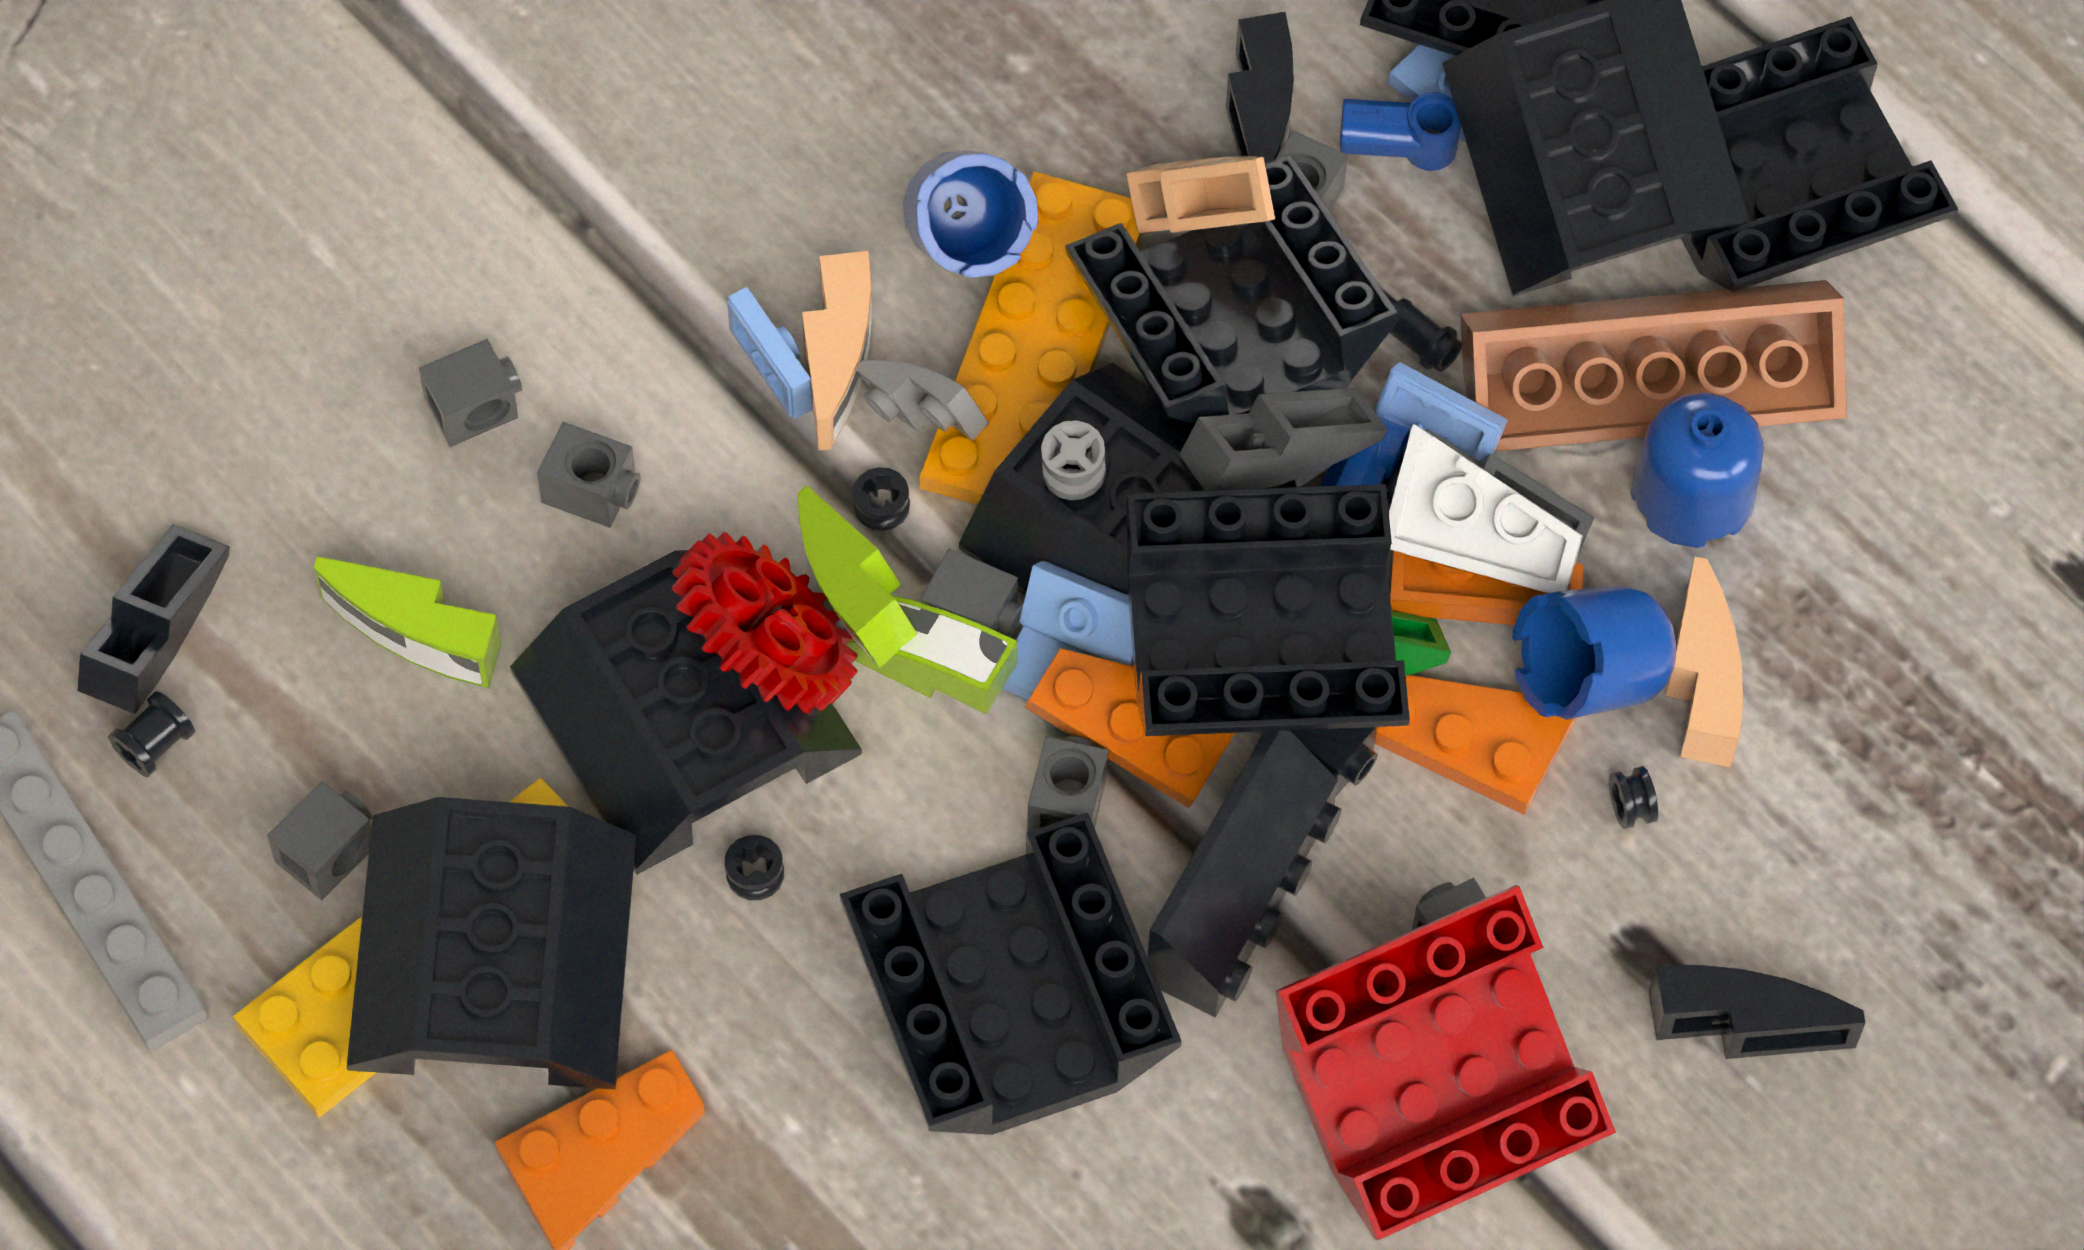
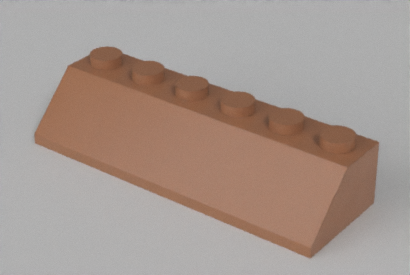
[1460,280,1847,451]

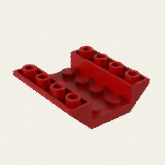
[1276,885,1616,1240]

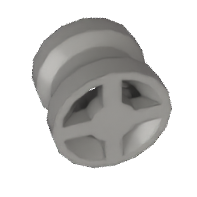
[1041,420,1106,500]

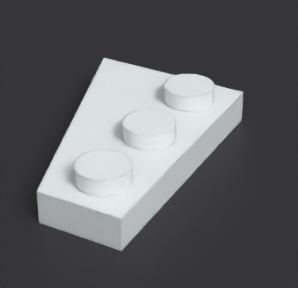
[1389,424,1583,593]

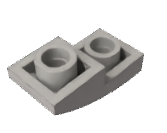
[855,360,989,440]

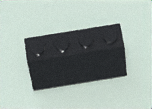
[1147,730,1342,1017]

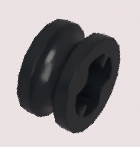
[852,467,910,531]
[1609,766,1658,829]
[725,835,784,901]

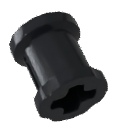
[108,691,196,777]

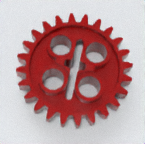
[672,532,858,713]

